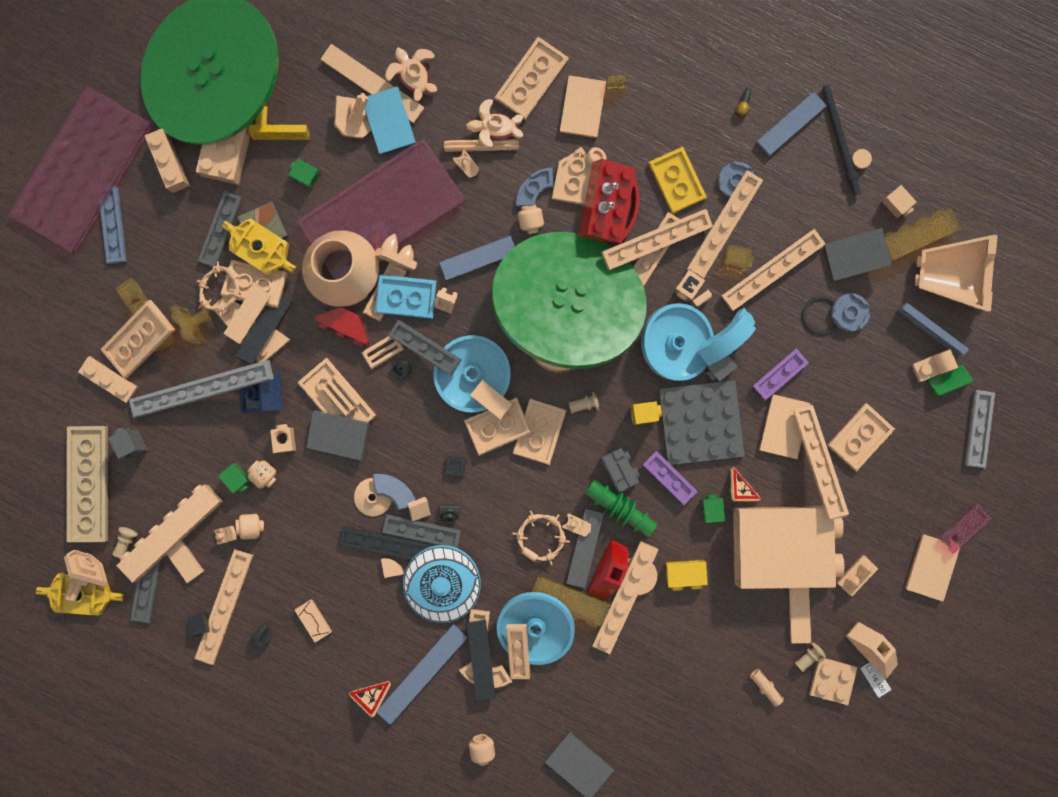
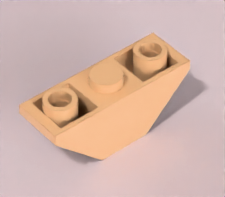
[846,622,898,679]

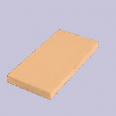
[495,37,569,121]
[101,300,175,379]
[297,358,377,422]

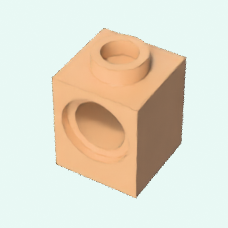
[271,424,296,453]

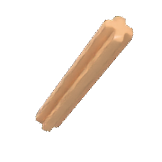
[444,139,519,152]

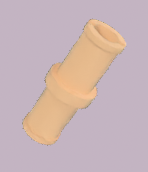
[750,669,784,707]

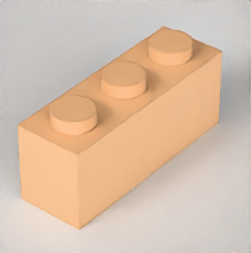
[145,128,190,193]

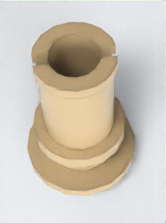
[569,392,599,414]
[112,527,138,558]
[795,642,826,672]

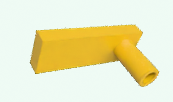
[249,106,310,140]

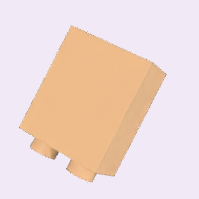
[733,506,844,589]

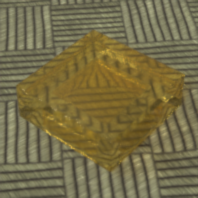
[607,75,627,89]

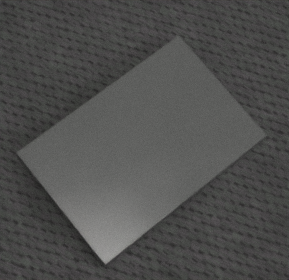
[825,228,892,281]
[307,410,370,460]
[545,731,614,797]

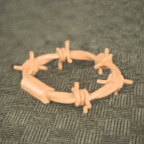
[197,262,242,316]
[513,511,570,565]

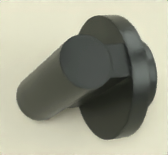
[440,504,459,523]
[250,623,270,646]

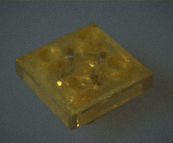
[170,304,211,345]

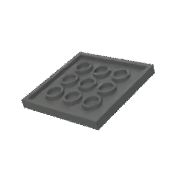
[659,380,745,465]

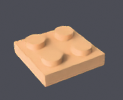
[809,657,857,705]

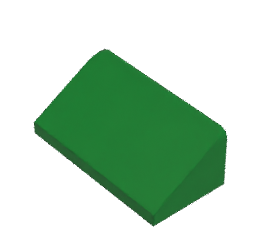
[927,364,973,397]

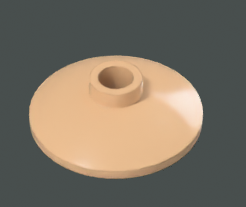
[354,478,392,516]

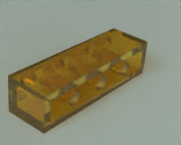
[884,208,961,261]
[531,575,610,628]

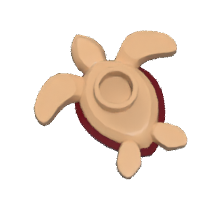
[385,48,437,102]
[466,99,523,149]

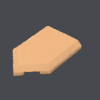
[552,147,592,206]

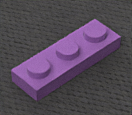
[752,348,809,401]
[642,451,698,505]

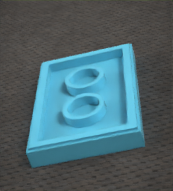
[365,86,416,154]
[375,274,436,319]

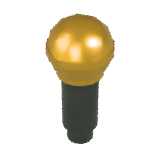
[736,87,751,116]

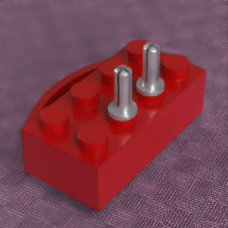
[578,159,639,245]

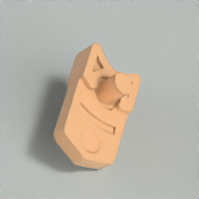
[453,149,479,178]
[562,514,591,537]
[214,526,236,545]

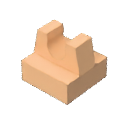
[434,288,457,314]

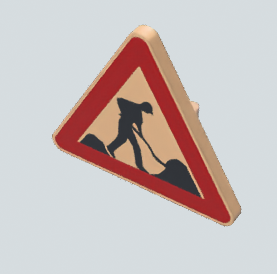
[730,467,760,501]
[349,681,391,717]

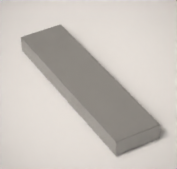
[964,390,995,469]

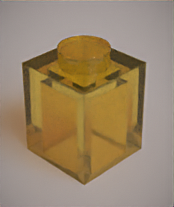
[723,245,754,271]

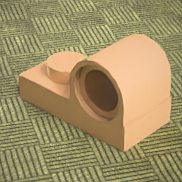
[911,349,958,382]

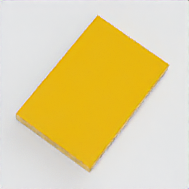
[648,147,707,214]

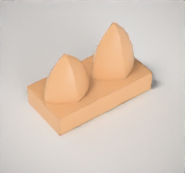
[375,234,417,270]
[836,555,878,597]

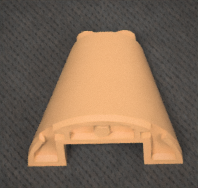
[915,235,997,312]

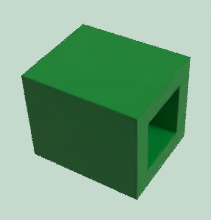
[289,159,321,190]
[218,463,251,494]
[701,494,725,523]

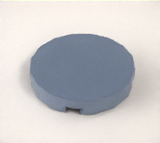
[718,161,755,198]
[831,294,870,332]

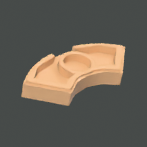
[459,662,512,688]

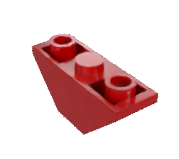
[314,307,370,347]
[587,540,628,600]

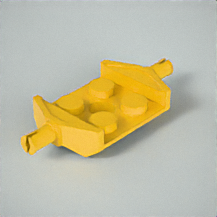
[222,219,297,276]
[36,573,124,616]

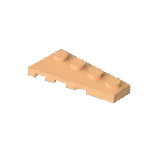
[212,297,291,362]

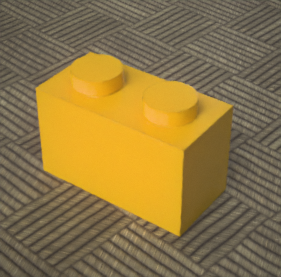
[630,401,662,425]
[665,560,708,591]

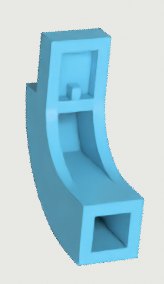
[697,308,756,366]

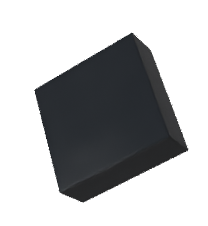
[445,456,466,476]
[187,613,210,637]

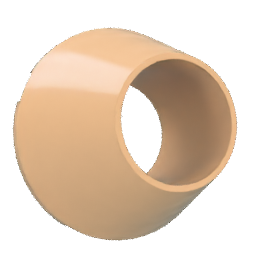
[302,231,379,307]

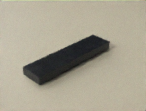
[235,296,292,365]
[467,619,496,700]

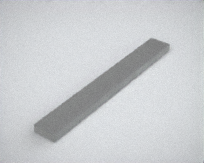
[129,360,274,418]

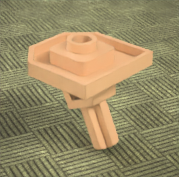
[334,93,372,139]
[64,550,107,602]

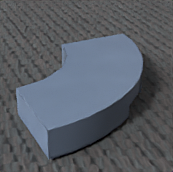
[516,168,553,208]
[372,474,415,510]

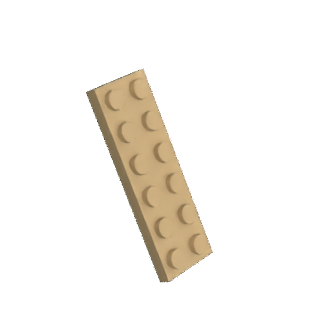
[67,426,108,542]

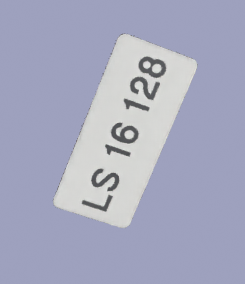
[861,662,891,697]

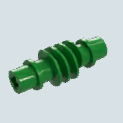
[584,480,657,538]

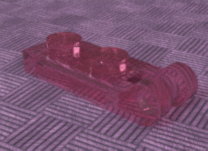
[939,504,992,554]

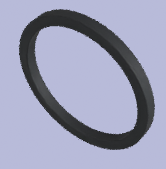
[802,296,837,334]

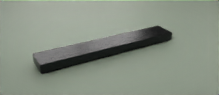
[339,526,436,560]

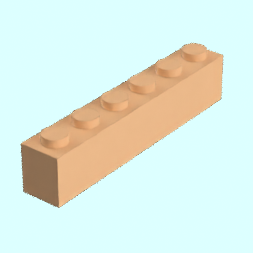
[116,485,224,583]

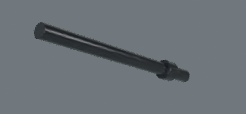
[822,85,861,196]

